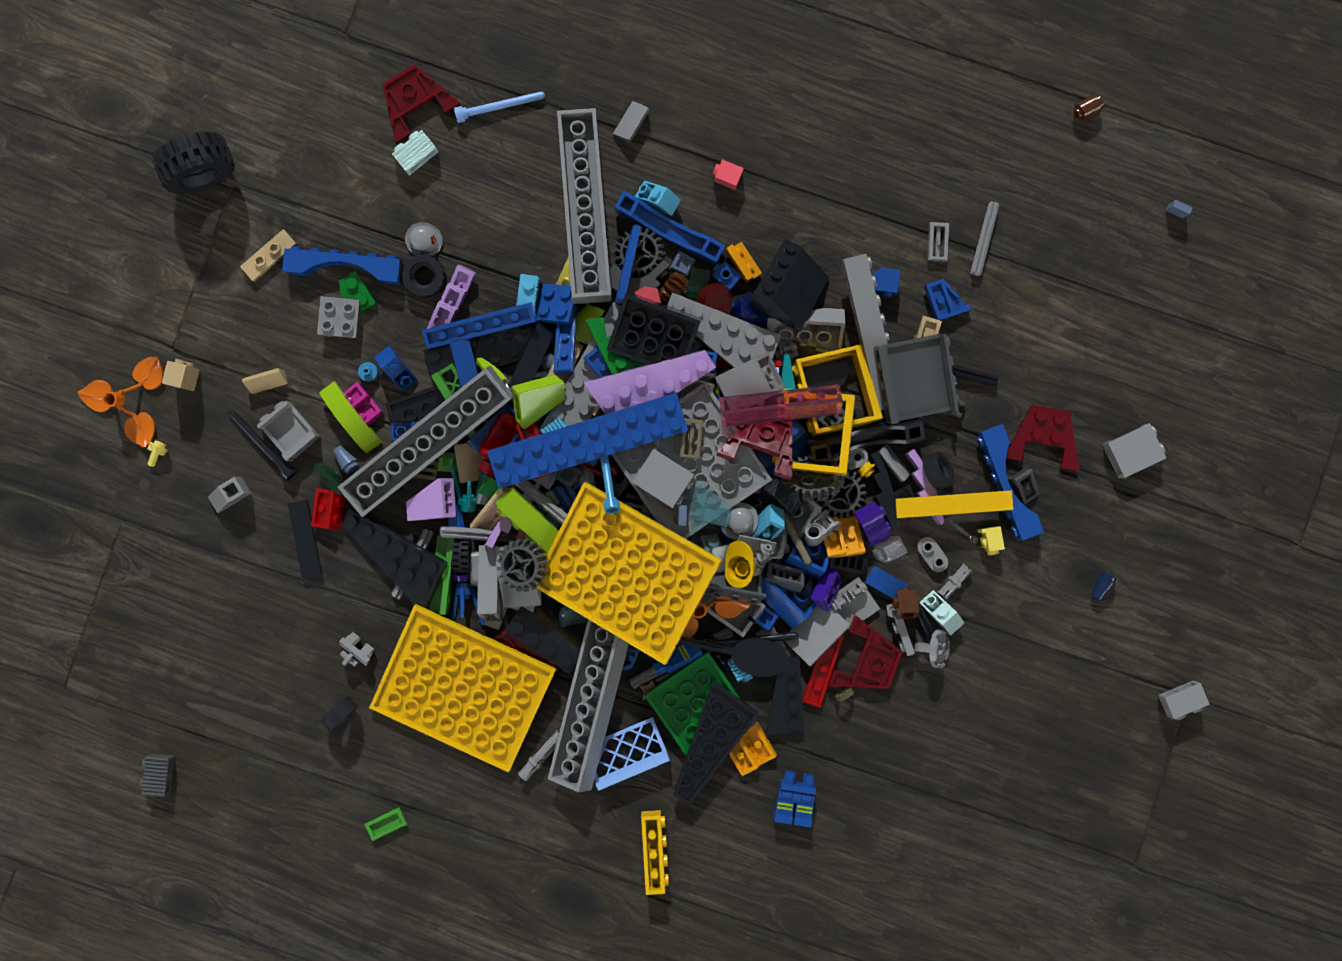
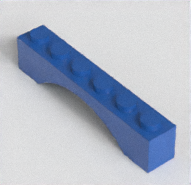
[614,190,726,266]
[282,246,403,285]
[977,424,1044,541]

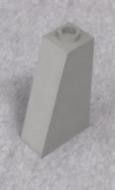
[477,543,503,622]

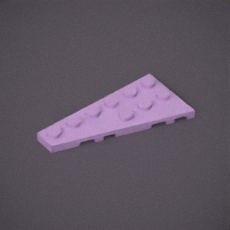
[584,350,716,414]

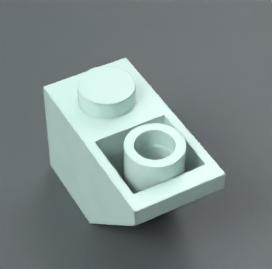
[919,590,964,636]

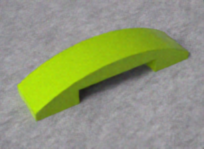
[319,381,382,454]

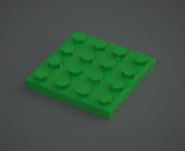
[644,651,740,755]

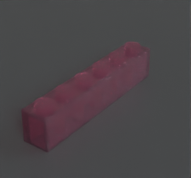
[719,384,842,427]

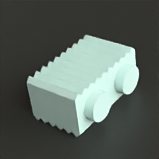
[392,130,439,175]

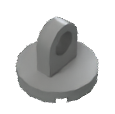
[913,629,950,669]

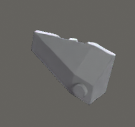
[766,308,845,353]

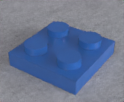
[535,283,577,325]

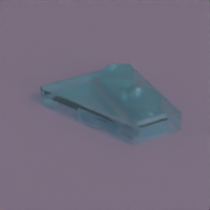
[688,481,731,527]

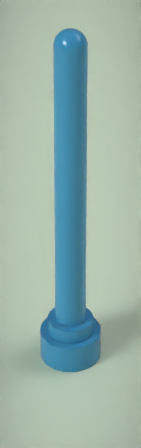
[601,456,620,514]

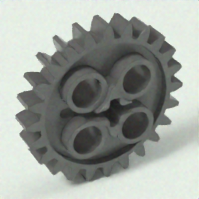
[781,456,845,501]

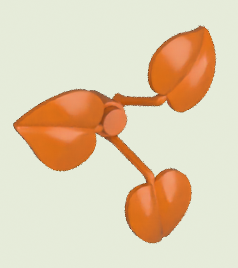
[77,357,164,447]
[682,596,750,638]

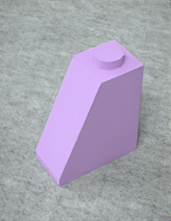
[406,478,456,521]

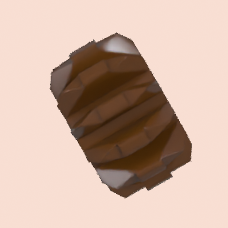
[659,272,689,304]

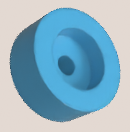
[358,362,379,382]

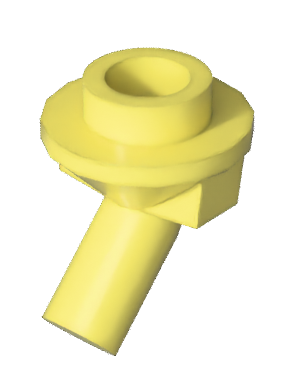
[148,440,168,467]

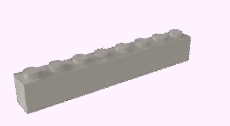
[841,254,890,410]

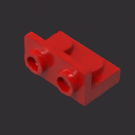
[311,488,346,530]

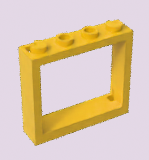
[792,344,883,437]
[772,389,855,476]

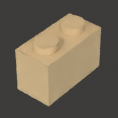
[162,359,200,391]

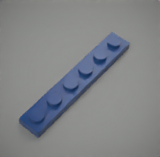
[422,302,537,349]

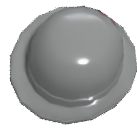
[405,222,443,256]
[720,502,759,540]

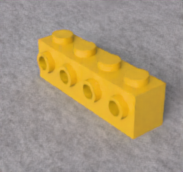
[641,810,669,895]

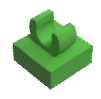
[438,452,458,473]

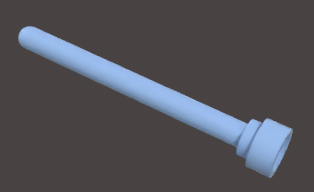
[454,91,545,123]

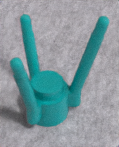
[451,466,483,512]

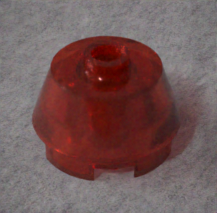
[697,283,734,315]

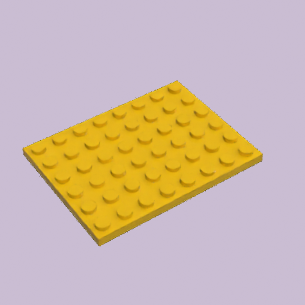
[536,482,722,665]
[369,604,556,773]

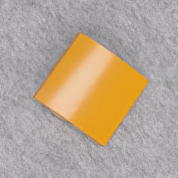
[824,516,866,558]
[729,722,777,776]

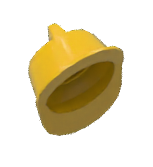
[725,541,756,588]

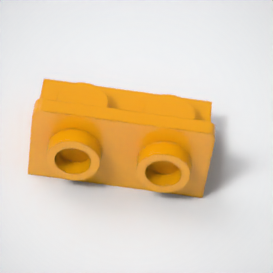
[725,242,762,284]

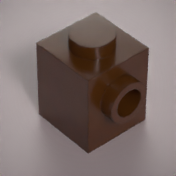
[892,588,919,619]

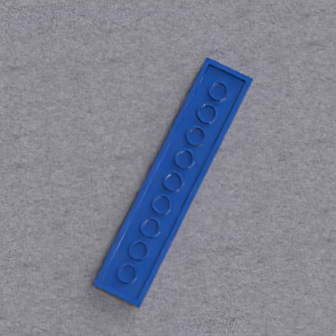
[487,393,688,489]

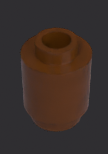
[1073,95,1104,121]

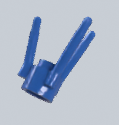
[451,583,484,626]

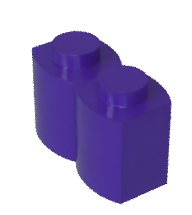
[854,501,892,547]

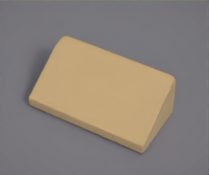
[242,368,288,394]

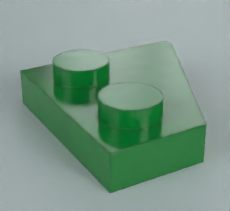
[339,271,377,316]

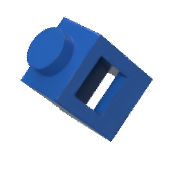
[712,261,742,292]

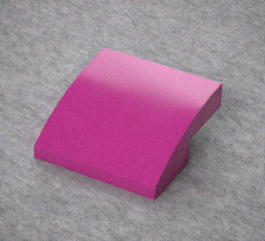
[344,382,384,426]

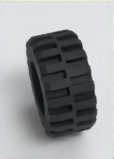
[152,131,235,194]

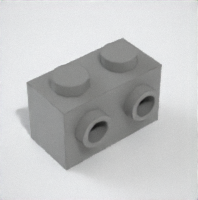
[1158,681,1210,720]

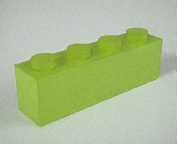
[496,486,559,556]

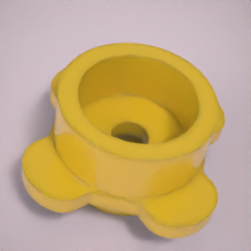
[858,461,875,479]

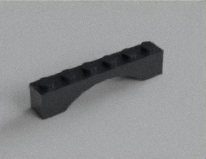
[805,417,925,464]

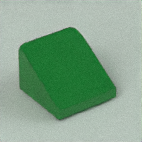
[477,475,499,499]

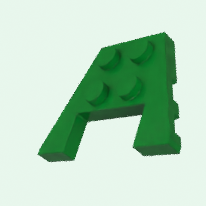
[586,318,646,375]

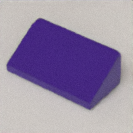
[811,568,842,612]

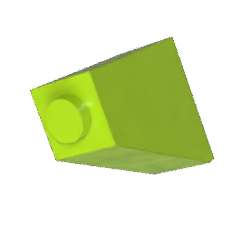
[511,375,566,429]

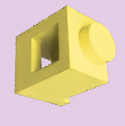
[977,526,1005,555]

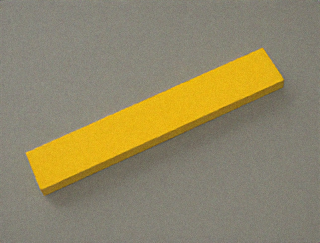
[895,491,1013,518]

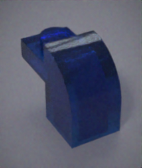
[731,291,769,326]

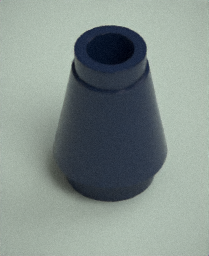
[1091,571,1117,601]

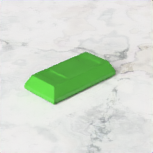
[364,807,407,842]

